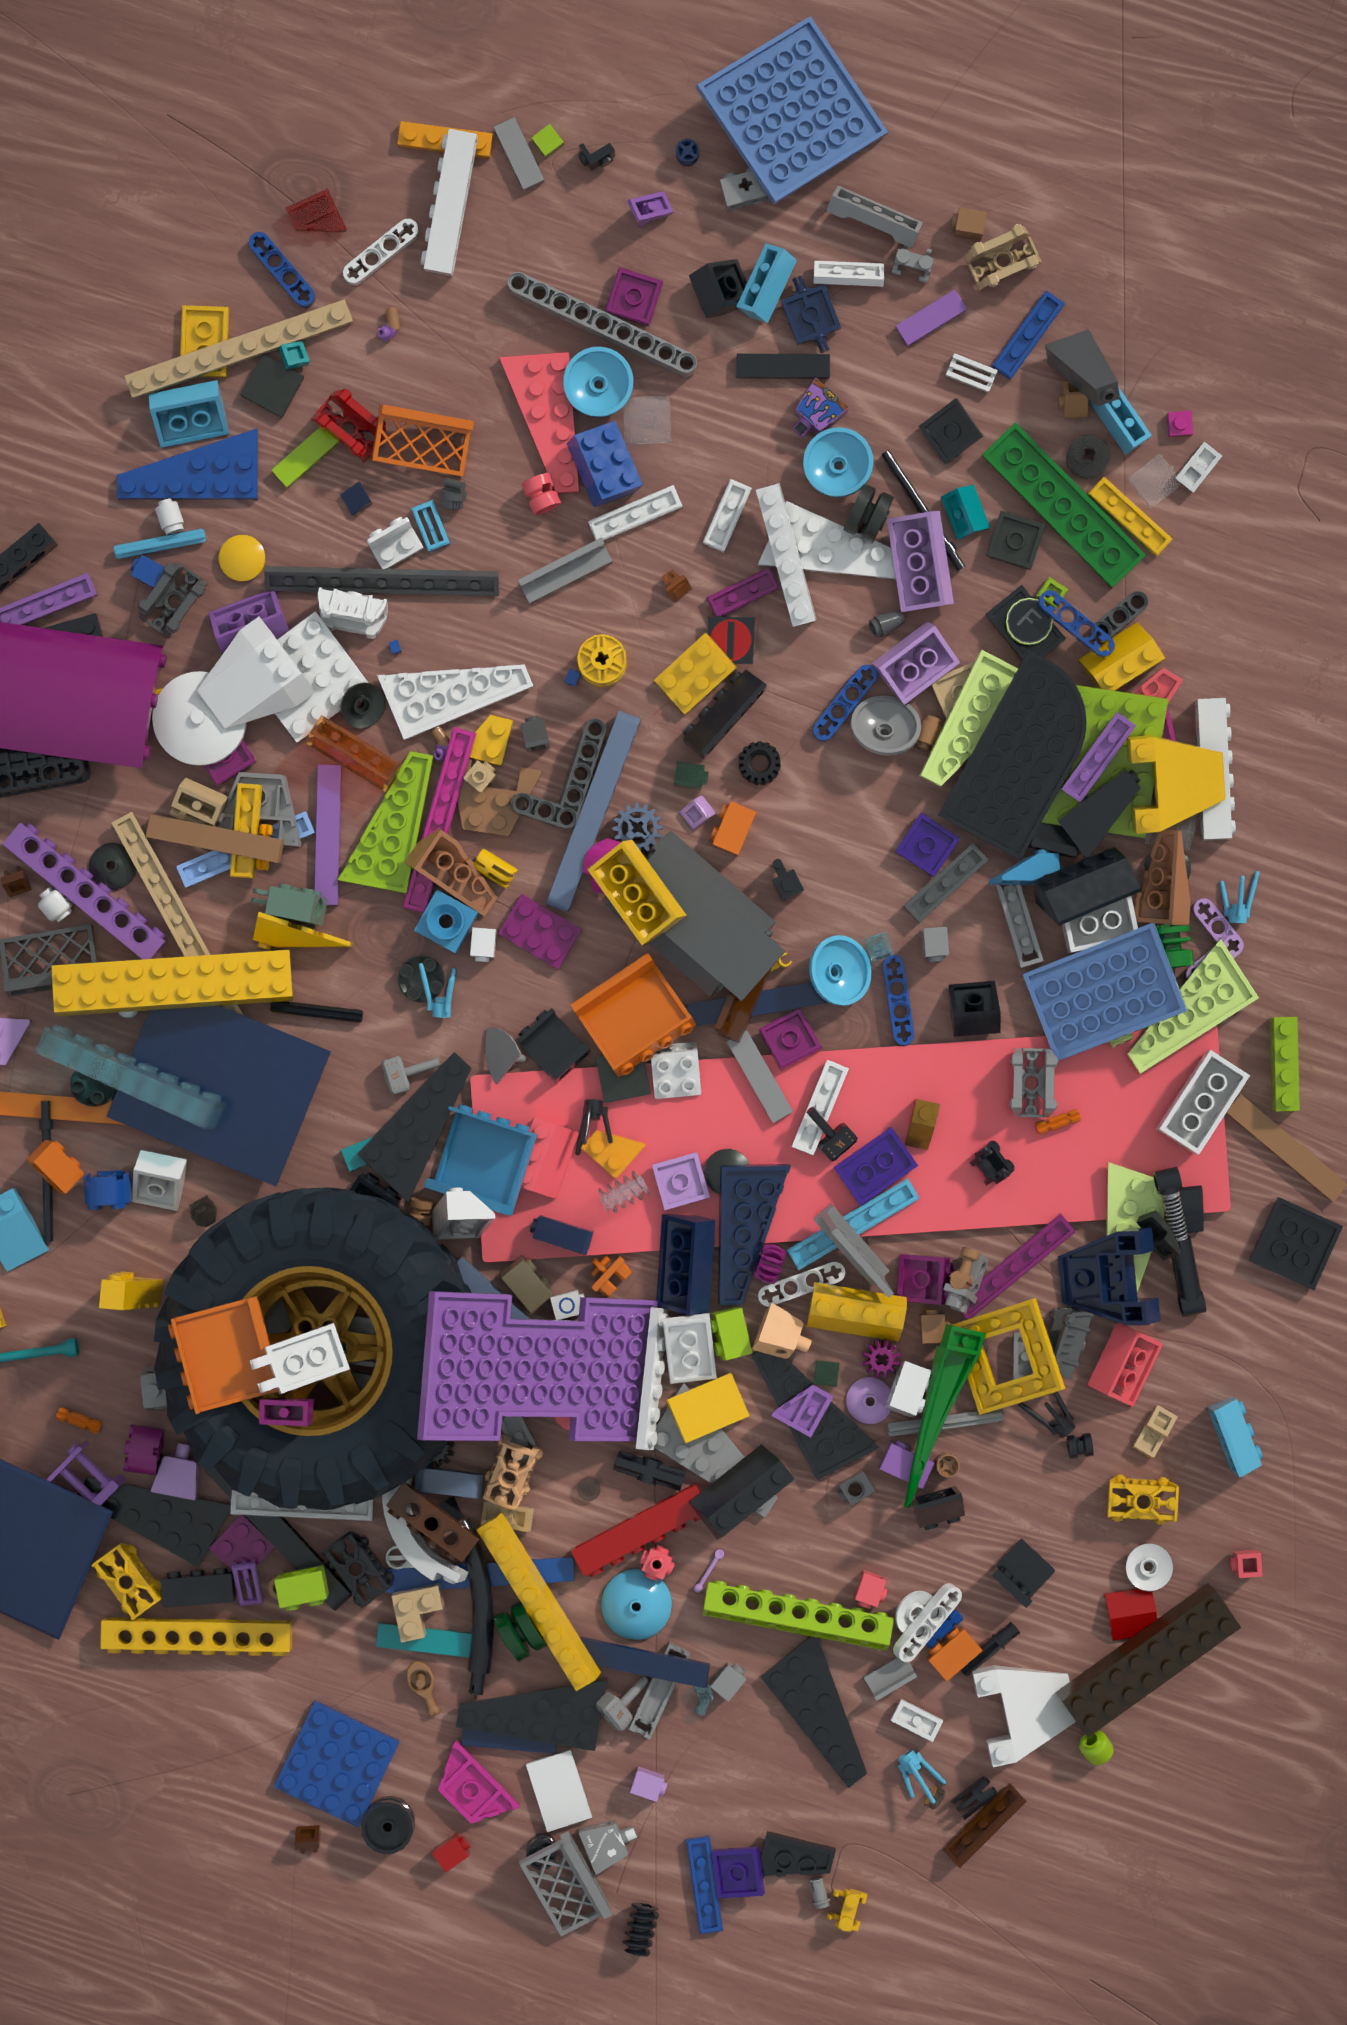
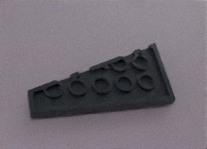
[751,1351,880,1480]
[761,1636,867,1788]

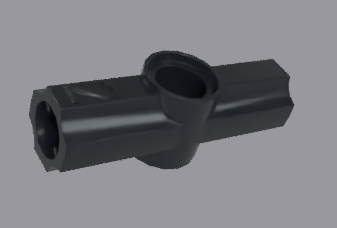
[613,1450,686,1491]

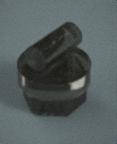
[189,1195,217,1227]

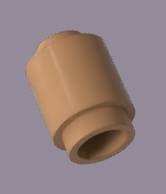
[916,715,943,751]

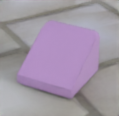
[679,795,715,830]

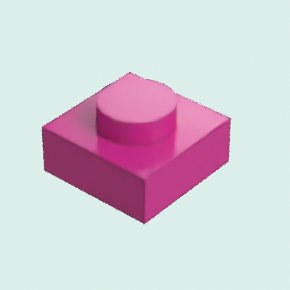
[1167,411,1193,437]

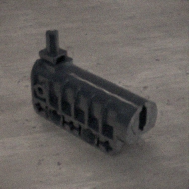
[0,748,91,798]

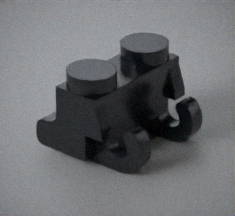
[969,1140,1014,1185]

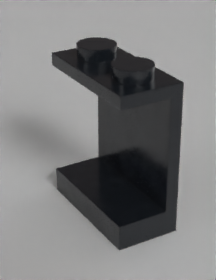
[517,1008,591,1084]

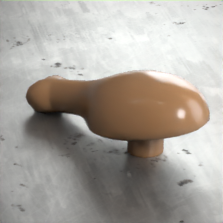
[406,1661,440,1717]

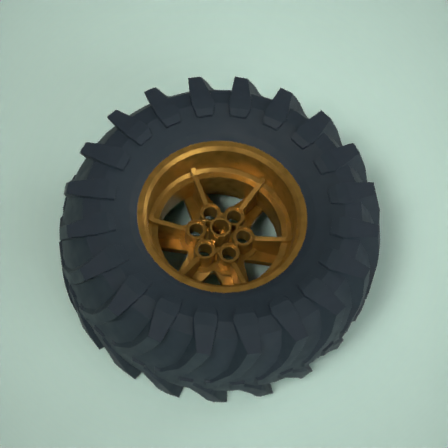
[154,1187,472,1510]

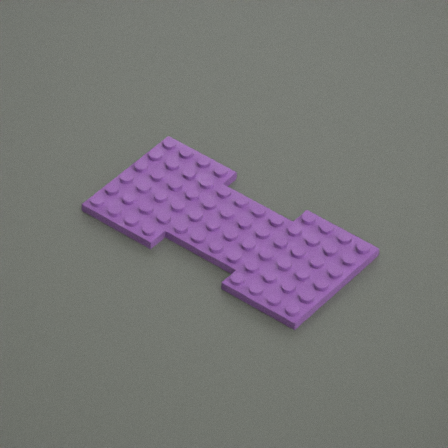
[417,1291,658,1441]

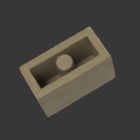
[500,1255,553,1313]

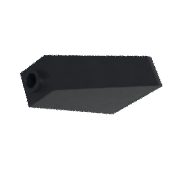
[1057,767,1141,858]

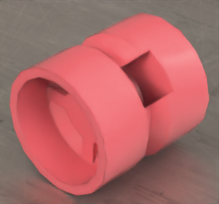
[521,473,561,515]

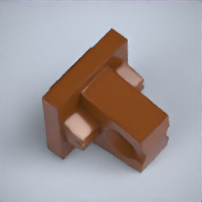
[661,570,692,603]

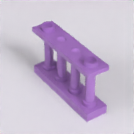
[46,1440,126,1505]

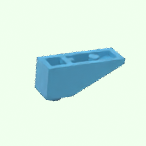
[989,849,1060,885]

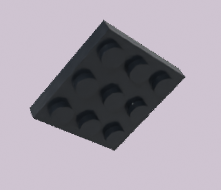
[1249,1197,1343,1290]

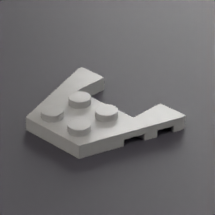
[218,772,301,847]

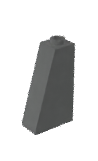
[1045,329,1120,406]

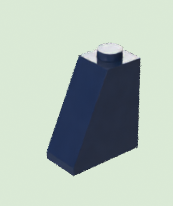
[530,1215,594,1255]

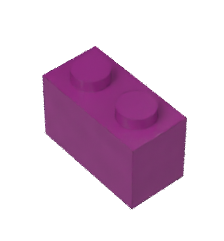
[259,1398,314,1426]

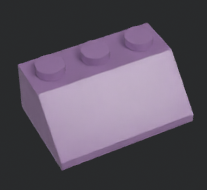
[871,621,960,705]

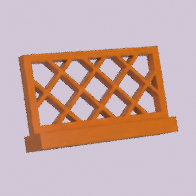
[371,404,474,477]

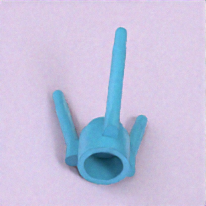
[1220,871,1259,923]
[419,963,456,1018]
[897,1749,946,1804]

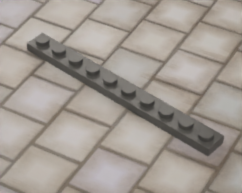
[264,566,499,596]

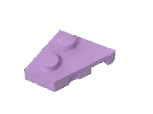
[0,1018,31,1065]

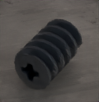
[622,1903,659,1957]

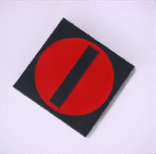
[708,617,755,664]

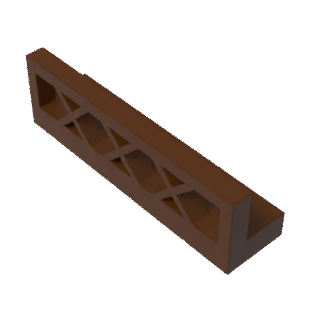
[714,968,772,1043]

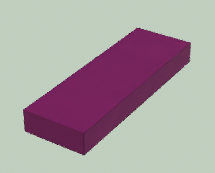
[706,567,780,617]

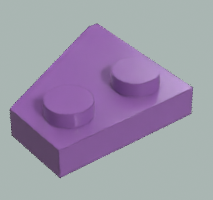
[771,1384,834,1438]

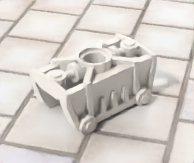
[318,587,388,639]

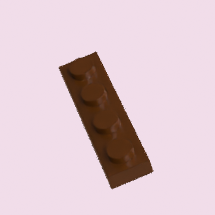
[943,1783,1027,1868]

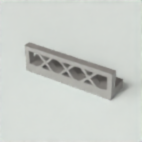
[518,537,613,604]

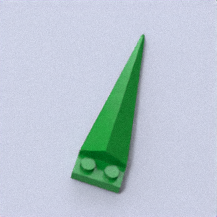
[904,1324,986,1509]

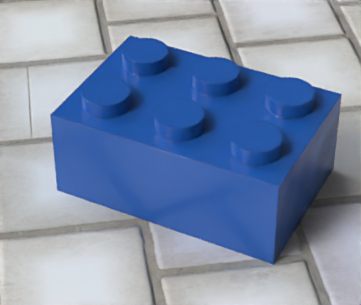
[567,421,643,508]

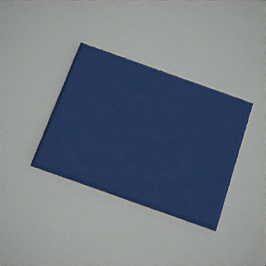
[107,1005,331,1187]
[0,1459,113,1640]

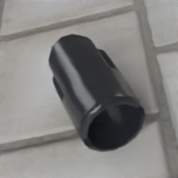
[951,1776,997,1820]

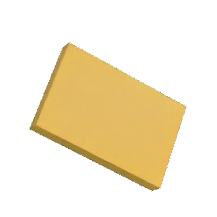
[180,305,229,378]
[666,1373,750,1444]

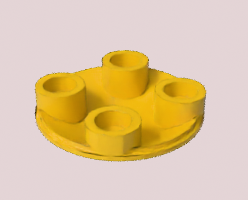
[219,535,265,581]

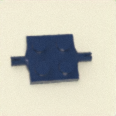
[781,276,841,353]

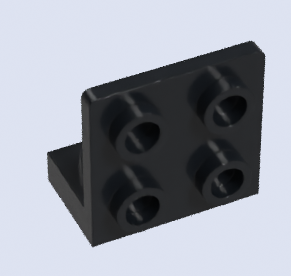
[989,1539,1055,1608]

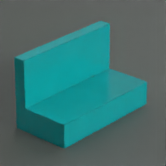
[941,485,991,540]

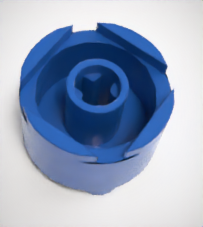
[83,1170,132,1210]

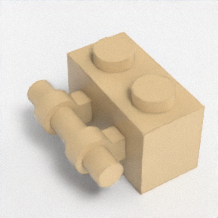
[169,778,228,827]

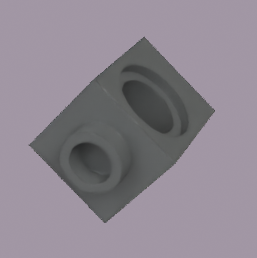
[837,1469,875,1506]

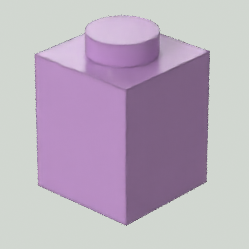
[630,1766,667,1802]

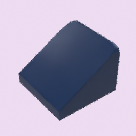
[340,481,372,516]

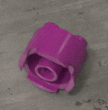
[123,1424,164,1475]

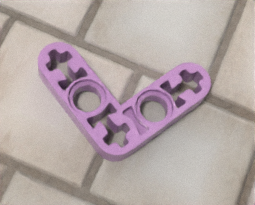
[1185,898,1244,980]

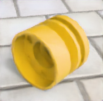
[577,634,627,688]

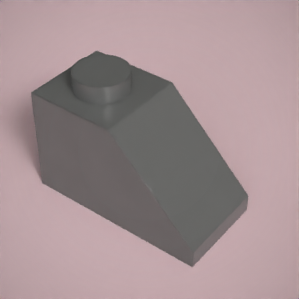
[521,716,551,753]

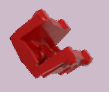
[311,389,387,463]

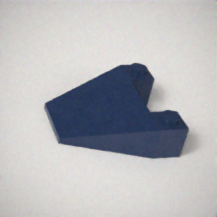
[1058,1227,1161,1326]

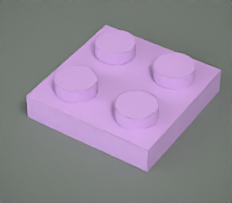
[652,1152,710,1210]

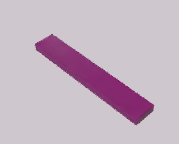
[960,1213,1076,1320]

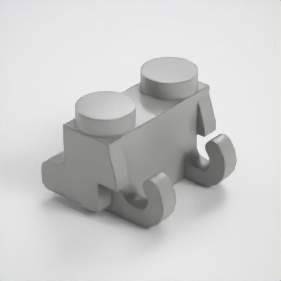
[891,245,934,284]

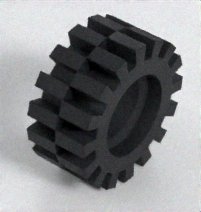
[739,741,781,785]

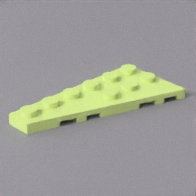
[1127,939,1259,1074]

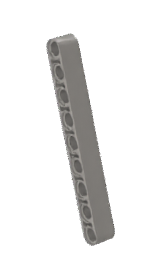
[508,272,697,378]

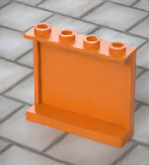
[570,953,697,1077]
[168,1296,279,1414]

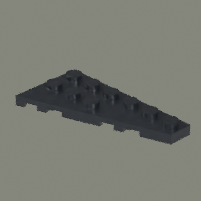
[358,1052,472,1203]
[78,1476,231,1567]
[456,1680,607,1751]

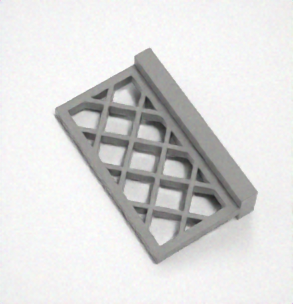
[813,1203,894,1298]
[519,1831,613,1937]

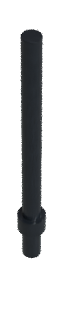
[882,450,966,571]
[39,1101,54,1242]

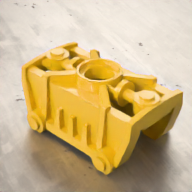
[1107,1474,1179,1525]
[92,1543,162,1620]

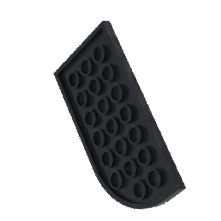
[938,649,1087,860]

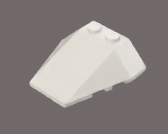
[197,617,315,729]

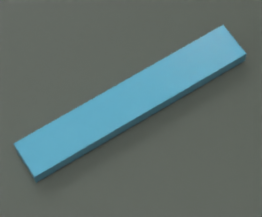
[787,1178,920,1270]

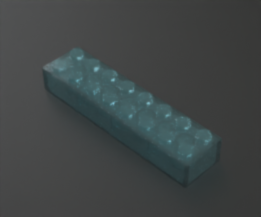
[35,1024,226,1129]

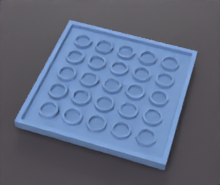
[696,16,888,204]

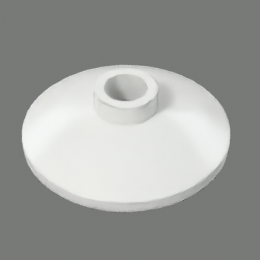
[1126,1544,1173,1591]
[895,1591,938,1636]

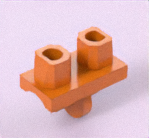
[590,1256,632,1298]

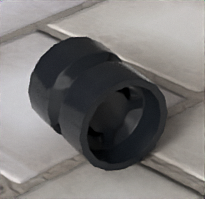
[526,1833,557,1870]

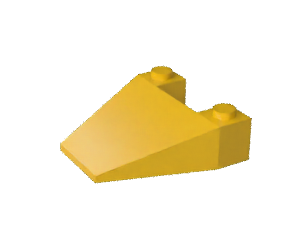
[1127,735,1226,834]

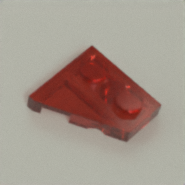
[286,188,347,232]

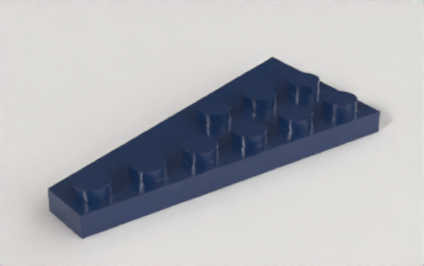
[718,1164,791,1305]

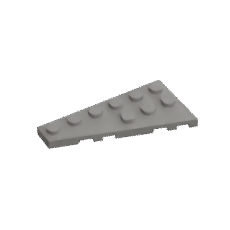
[654,1383,778,1518]

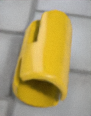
[473,848,518,889]

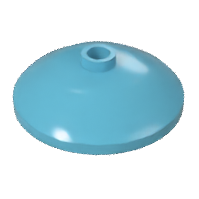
[563,347,633,417]
[803,427,873,497]
[809,935,871,1006]
[601,1569,672,1640]

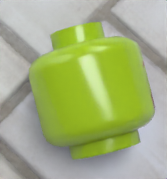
[1079,1730,1114,1766]

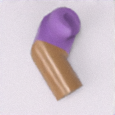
[377,307,400,341]
[431,726,450,761]

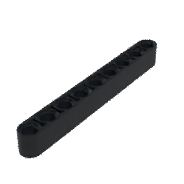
[195,1459,353,1611]

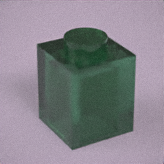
[674,761,709,790]

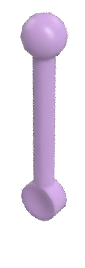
[694,1549,724,1593]

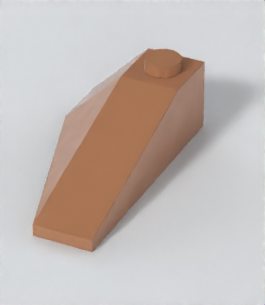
[404,829,497,917]
[1135,830,1191,925]

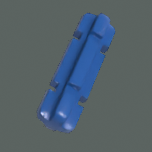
[926,1610,963,1648]

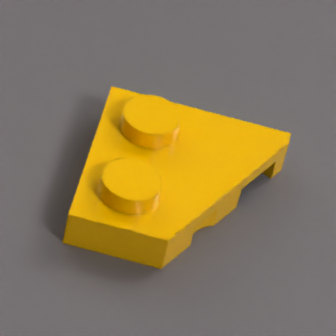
[470,715,513,766]

